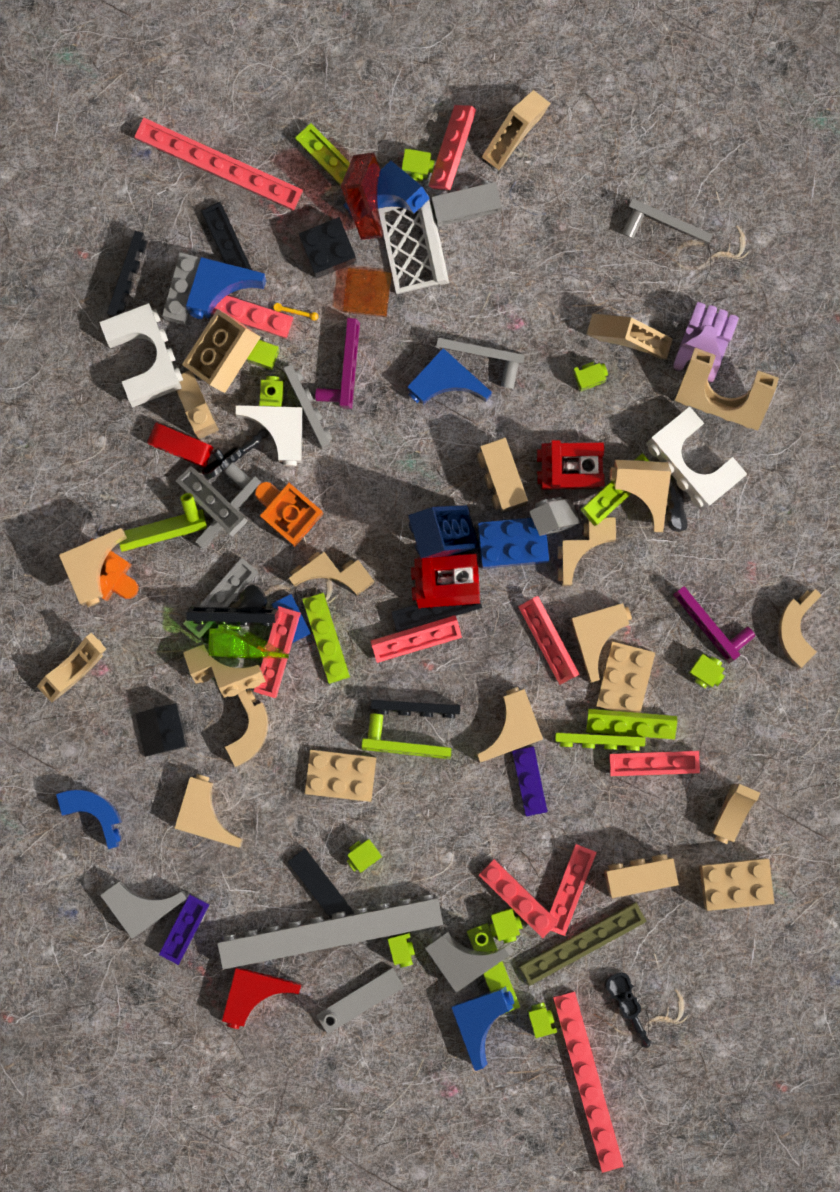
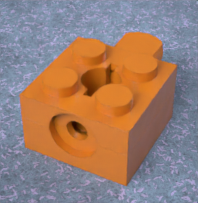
[255,482,324,547]
[67,538,139,601]

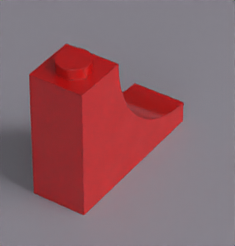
[222,967,302,1029]

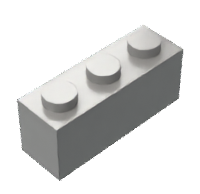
[432,180,502,227]
[162,252,201,326]
[529,497,581,536]

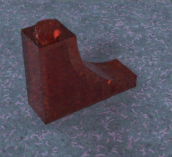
[341,152,384,240]

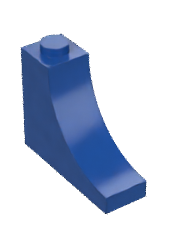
[343,161,430,222]
[186,257,266,319]
[407,348,492,405]
[452,986,514,1071]

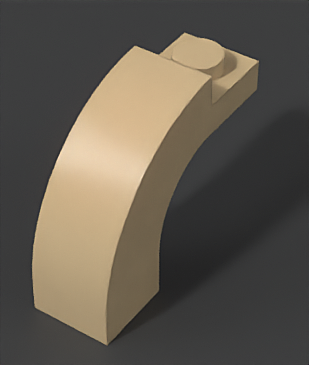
[778,589,822,669]
[37,633,106,703]
[225,689,268,767]

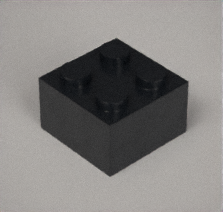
[299,217,357,279]

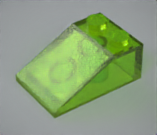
[208,624,289,659]

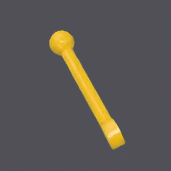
[273,303,318,321]

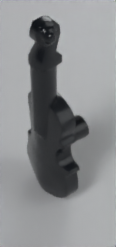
[202,429,269,480]
[665,475,688,532]
[202,585,267,644]
[604,973,651,1048]

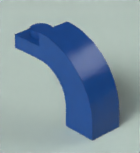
[56,790,122,849]

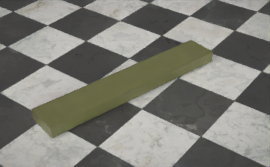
[518,902,647,986]

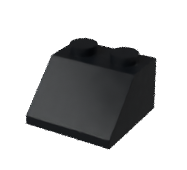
[135,703,189,757]

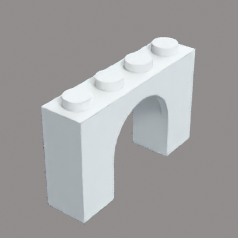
[99,303,183,407]
[646,407,747,511]

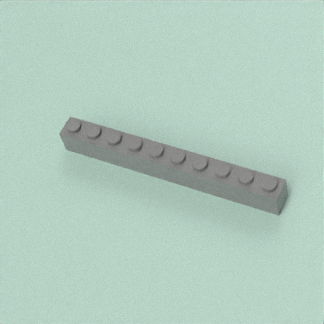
[218,894,443,969]

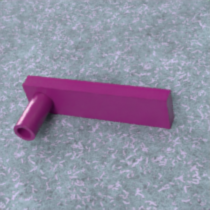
[315,318,360,409]
[673,586,755,663]

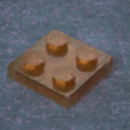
[343,268,392,318]

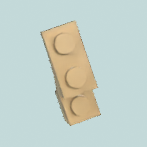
[557,517,616,586]
[289,552,374,596]
[183,644,266,698]

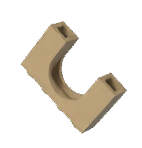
[675,348,779,431]

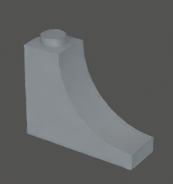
[100,881,188,939]
[425,932,514,992]

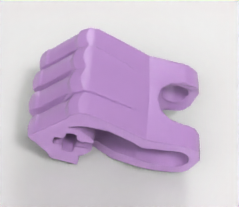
[673,302,739,383]

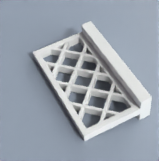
[378,197,449,294]

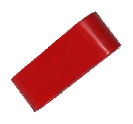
[147,423,214,468]

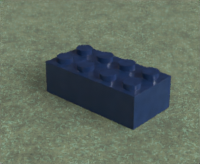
[408,505,480,559]

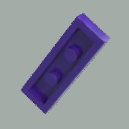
[512,747,548,817]
[159,894,210,965]

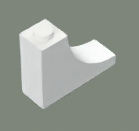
[236,406,303,467]

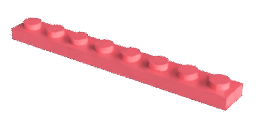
[134,118,303,211]
[553,991,624,1173]

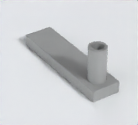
[622,198,713,244]
[436,338,525,389]
[195,463,262,550]
[316,967,404,1034]

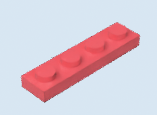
[428,105,476,190]
[211,295,294,339]
[518,596,580,685]
[254,606,301,698]
[371,615,462,663]
[609,751,700,776]
[549,844,597,936]
[479,859,558,938]

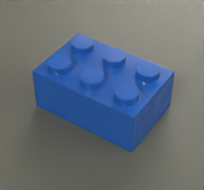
[478,518,549,569]

